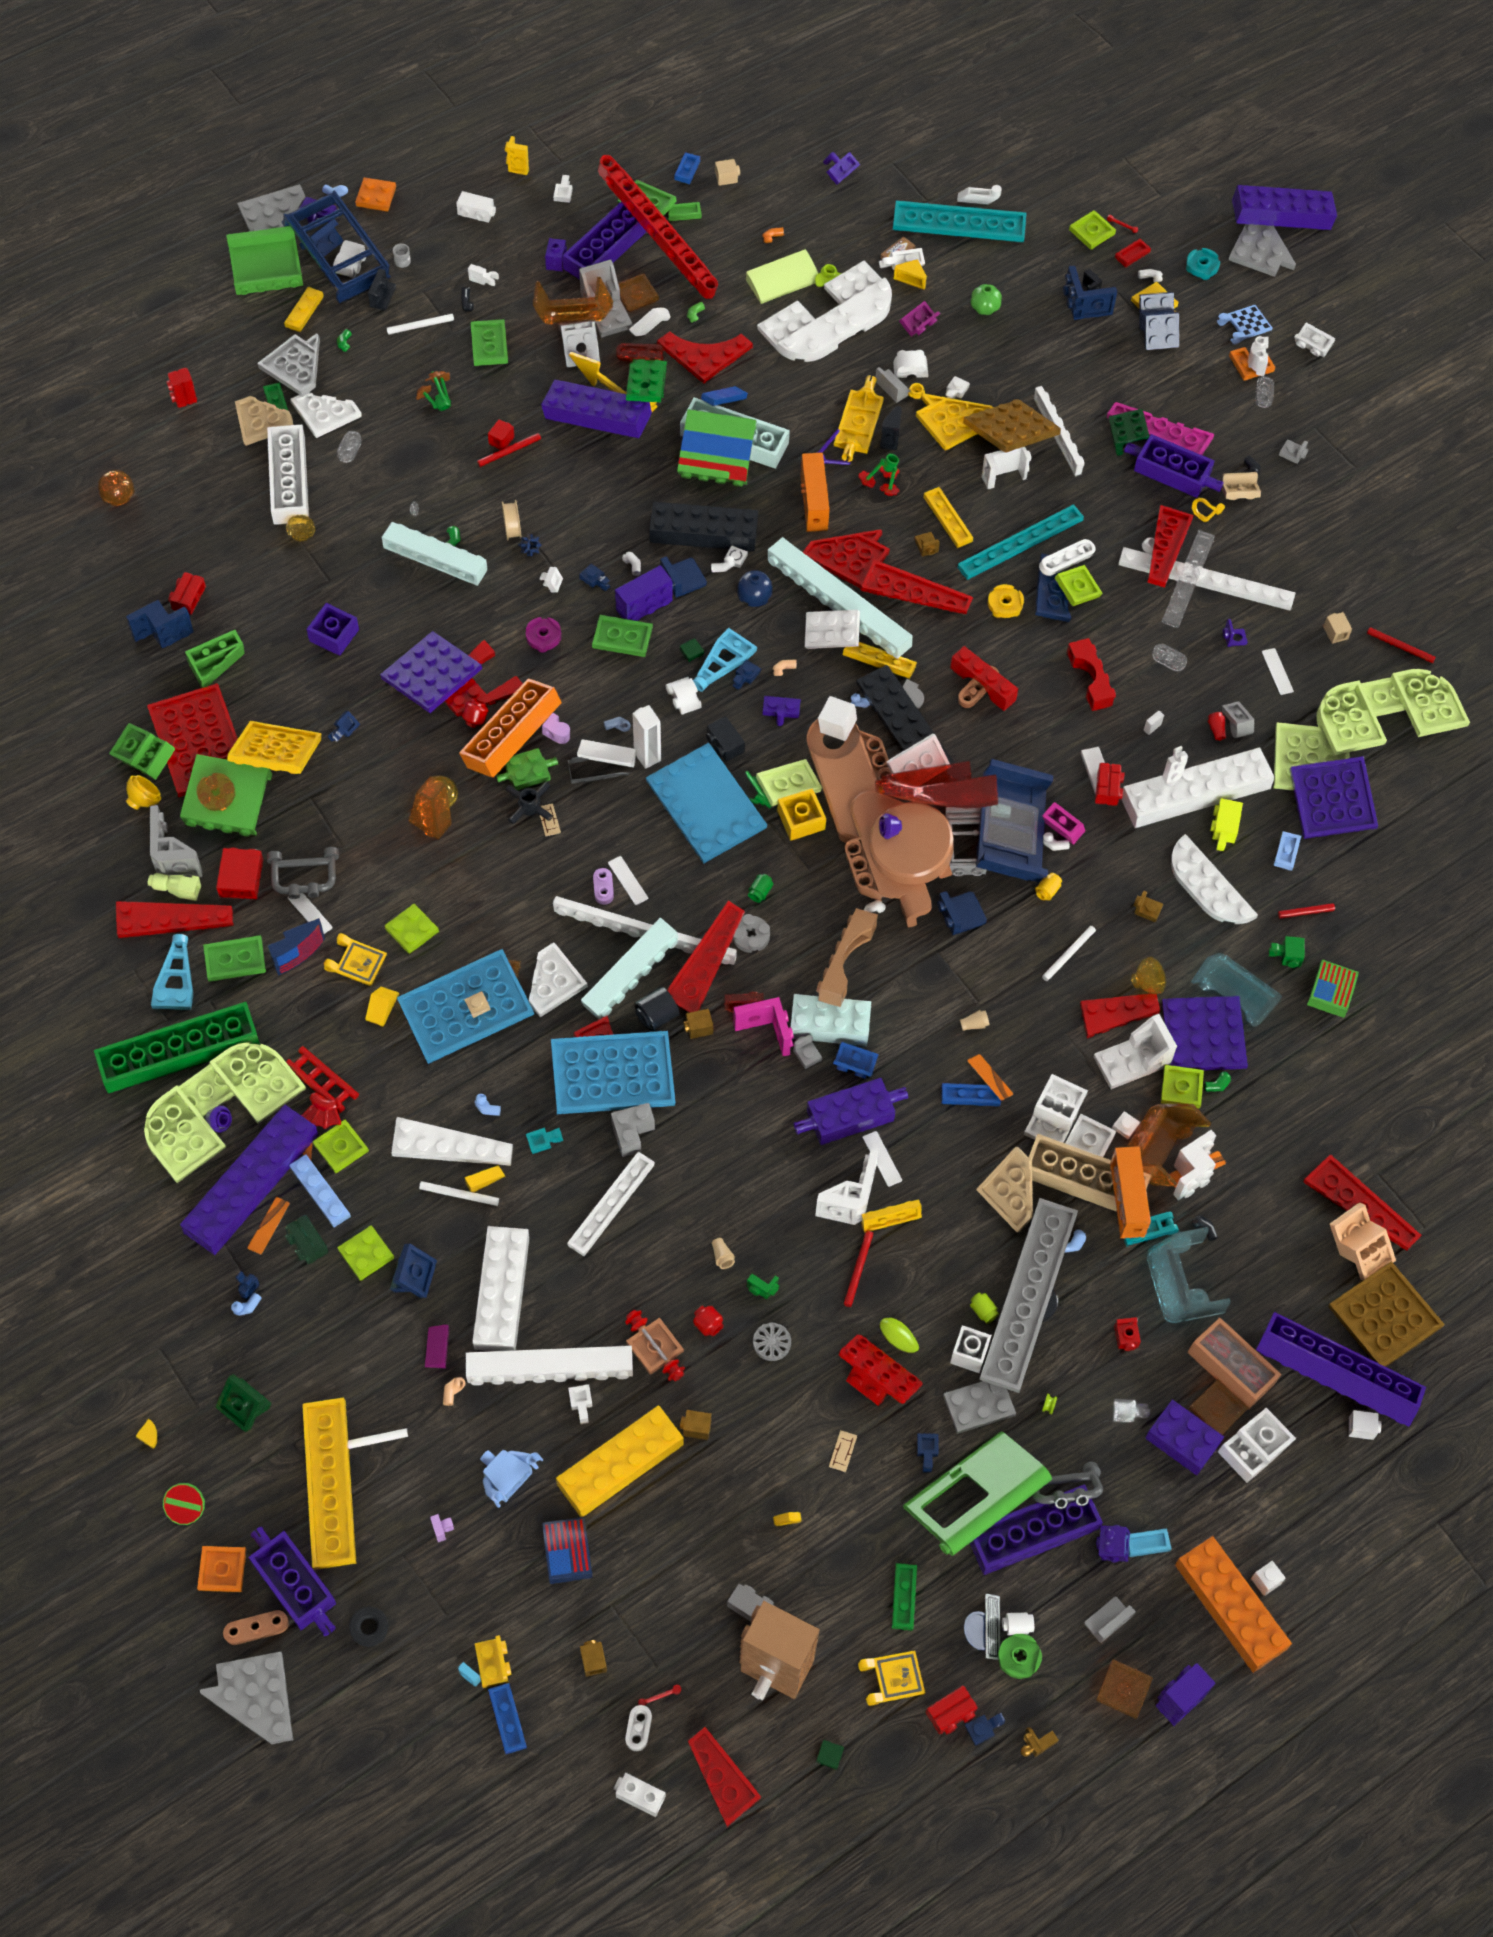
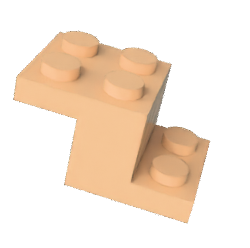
[1330,1203,1396,1280]

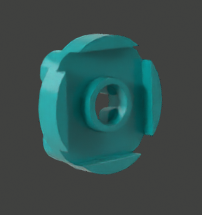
[1186,248,1220,280]

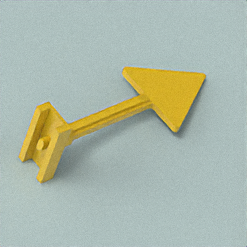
[569,352,658,412]

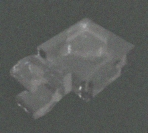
[1112,1399,1150,1422]

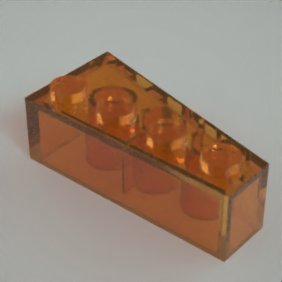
[409,776,452,840]

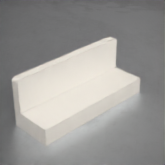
[577,739,636,768]

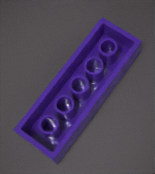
[1232,185,1337,230]
[563,202,647,279]
[541,380,652,438]
[970,1484,1103,1575]

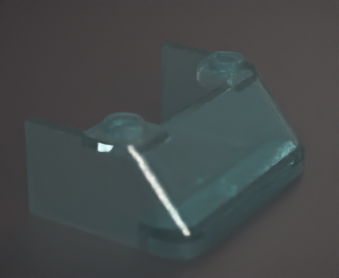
[1191,953,1282,1027]
[1147,1227,1230,1323]

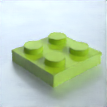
[1069,210,1116,250]
[1055,565,1103,606]
[385,904,439,954]
[1161,1065,1204,1109]
[313,1119,369,1173]
[337,1225,394,1281]

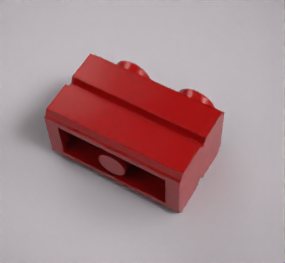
[166,368,197,408]
[169,572,206,615]
[1095,763,1124,806]
[926,1686,978,1735]

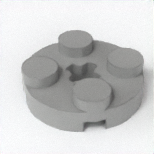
[733,914,770,952]

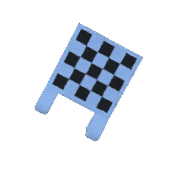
[1217,305,1272,345]

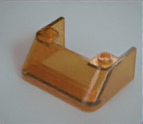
[533,277,613,324]
[1127,1103,1211,1186]

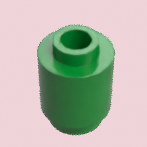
[748,874,774,903]

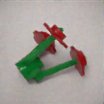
[858,454,899,496]

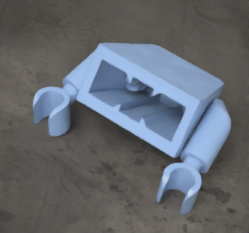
[480,1450,543,1508]

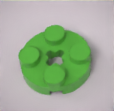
[998,1634,1042,1679]

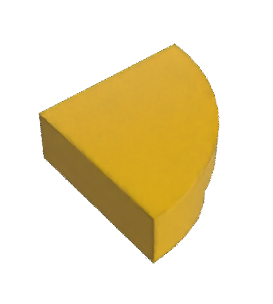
[136,1419,157,1449]

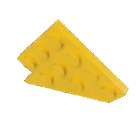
[916,394,993,451]

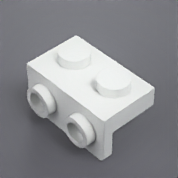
[1294,323,1335,357]

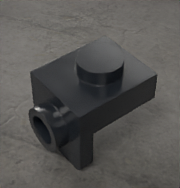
[1082,269,1102,291]

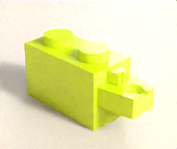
[1210,798,1243,851]

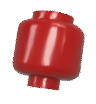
[462,699,489,728]
[693,1306,724,1336]

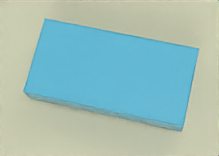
[1129,1529,1171,1557]

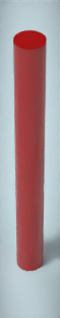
[477,433,541,467]
[1367,627,1436,663]
[844,1231,873,1307]

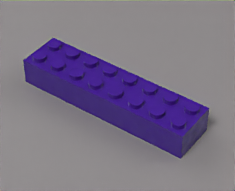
[180,1105,318,1255]
[1256,1312,1426,1427]

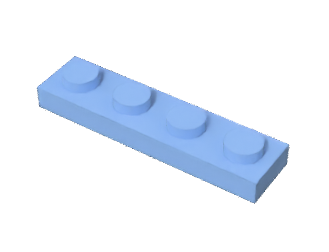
[289,1155,351,1227]

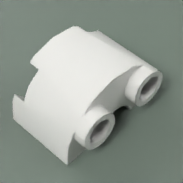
[1247,336,1268,377]
[893,350,928,378]
[666,677,702,715]

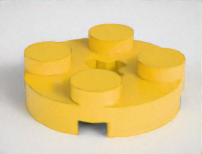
[988,584,1024,618]

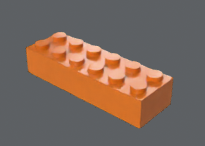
[459,678,562,778]
[1175,1536,1292,1673]

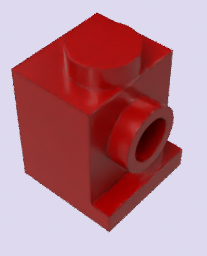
[1114,1317,1141,1351]

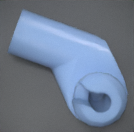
[322,185,348,197]
[851,693,870,708]
[475,1094,501,1116]
[1065,1229,1086,1253]
[231,1293,262,1316]

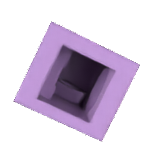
[542,713,570,744]

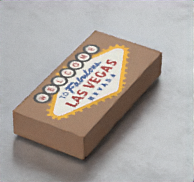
[880,237,915,267]

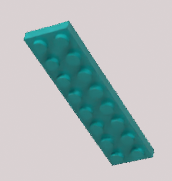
[893,201,1026,242]

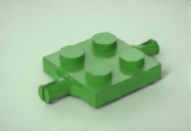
[496,748,558,790]

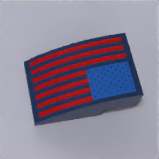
[267,918,325,976]
[542,1517,592,1584]

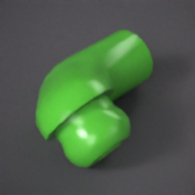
[687,302,705,323]

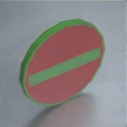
[163,1483,205,1525]

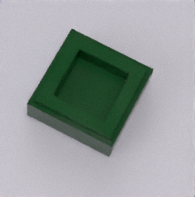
[680,638,704,662]
[816,1740,844,1770]

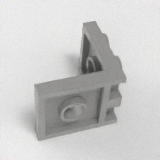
[557,319,600,367]

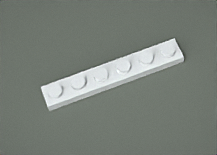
[1034,386,1084,476]
[567,1152,654,1256]

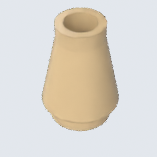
[960,1010,990,1031]
[711,1238,735,1269]

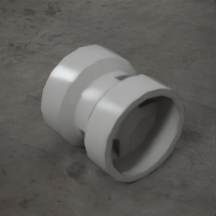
[393,244,411,268]

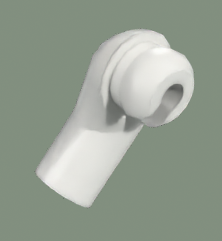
[1138,269,1163,282]
[864,900,886,913]

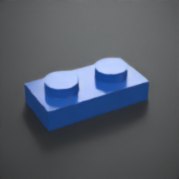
[674,153,700,184]

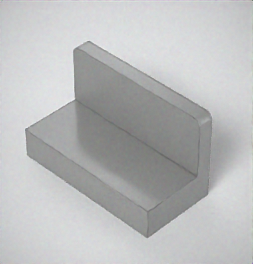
[875,367,910,403]
[1084,1597,1135,1643]

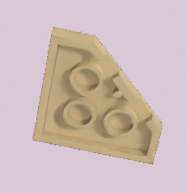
[235,396,293,446]
[976,1147,1033,1232]

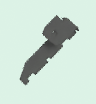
[568,757,629,784]

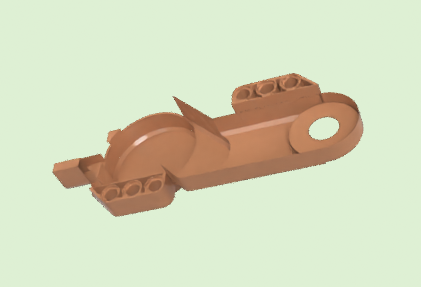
[807,719,954,928]

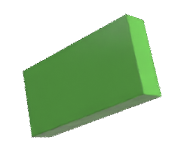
[667,202,701,221]

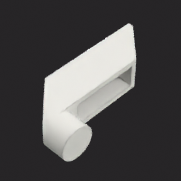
[957,185,1001,205]
[629,308,670,336]

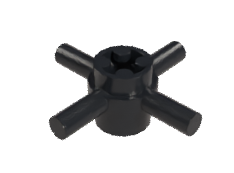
[506,782,553,824]

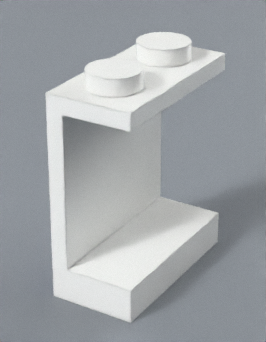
[982,447,1031,489]

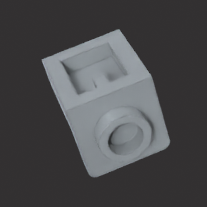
[1279,439,1308,464]
[793,1034,822,1069]

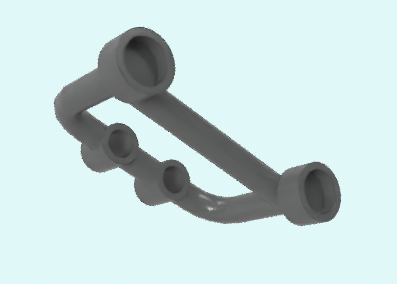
[267,847,339,899]
[1032,1461,1103,1509]

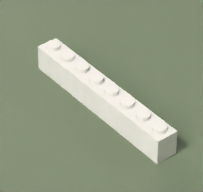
[466,1346,633,1385]

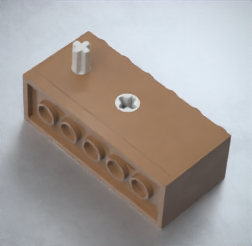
[739,1601,820,1700]

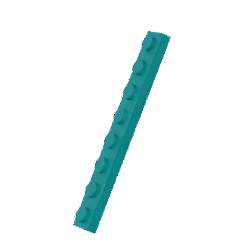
[957,504,1084,580]

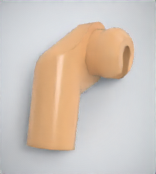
[772,660,796,676]
[443,1377,466,1406]

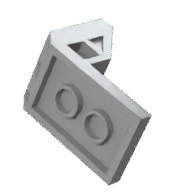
[579,259,632,338]
[150,805,202,878]

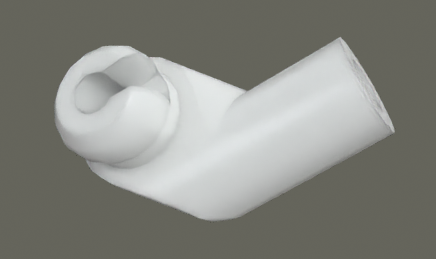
[622,552,641,576]
[711,556,735,572]
[1043,832,1069,851]

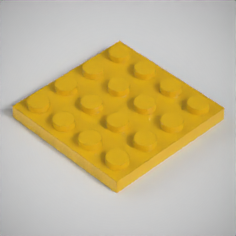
[228,721,321,774]

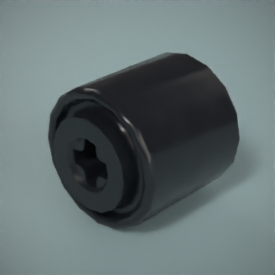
[634,986,679,1032]

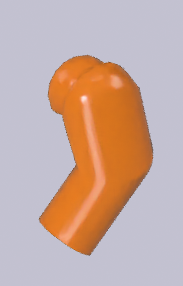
[762,227,784,243]

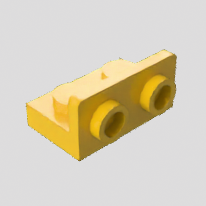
[505,136,529,175]
[475,1635,512,1688]

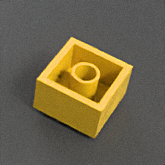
[777,788,826,841]

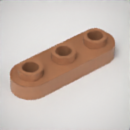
[958,666,999,708]
[223,1610,289,1645]

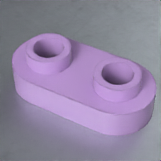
[593,868,614,905]

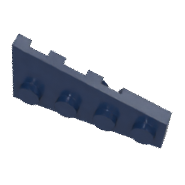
[1035,553,1071,622]

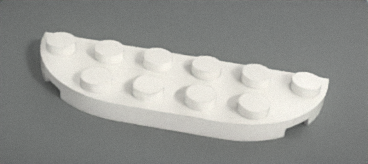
[1171,834,1258,924]

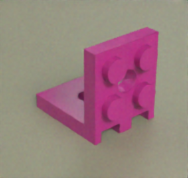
[733,997,794,1056]

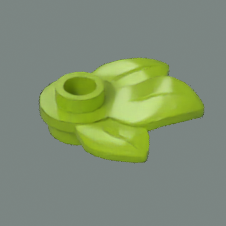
[815,264,841,287]

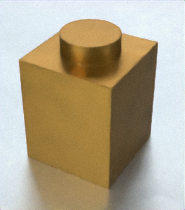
[683,1009,713,1039]
[680,1410,712,1440]
[580,1640,607,1677]

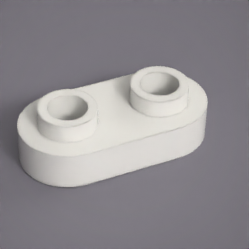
[625,1705,652,1751]

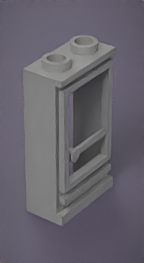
[945,807,987,876]

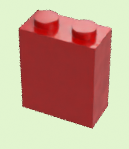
[216,847,263,899]

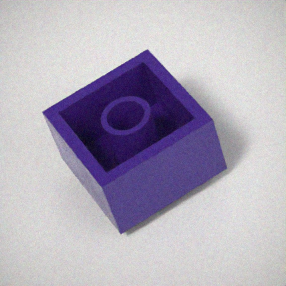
[307,603,359,656]

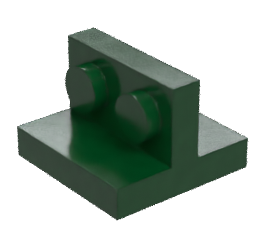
[215,1374,272,1432]

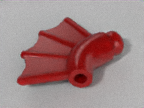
[301,1092,341,1129]

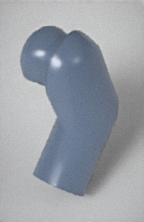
[603,717,631,732]

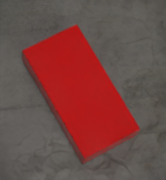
[1115,239,1151,267]

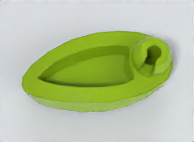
[880,1318,919,1353]

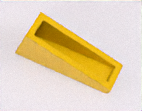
[465,1165,505,1193]

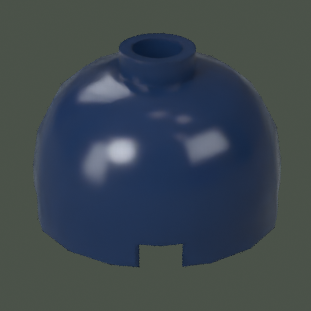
[737,570,772,607]

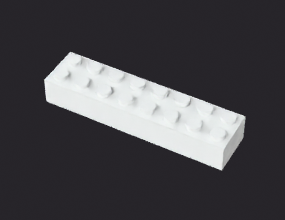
[1121,748,1275,828]

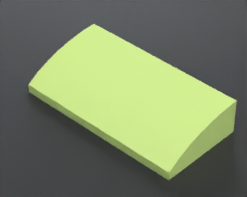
[746,249,818,304]

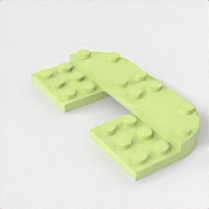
[1317,669,1470,755]
[144,1042,306,1183]

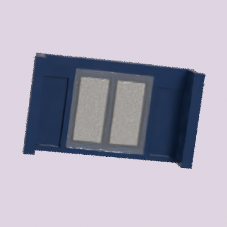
[976,759,1053,883]

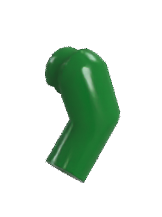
[336,329,352,352]
[446,526,461,547]
[1204,1071,1231,1092]

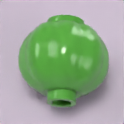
[971,284,1002,315]

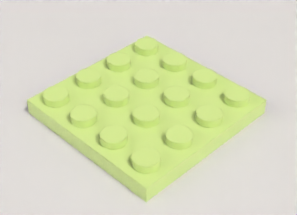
[1274,723,1350,790]

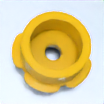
[908,383,925,399]

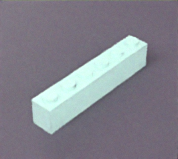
[382,522,487,586]
[581,918,678,1019]

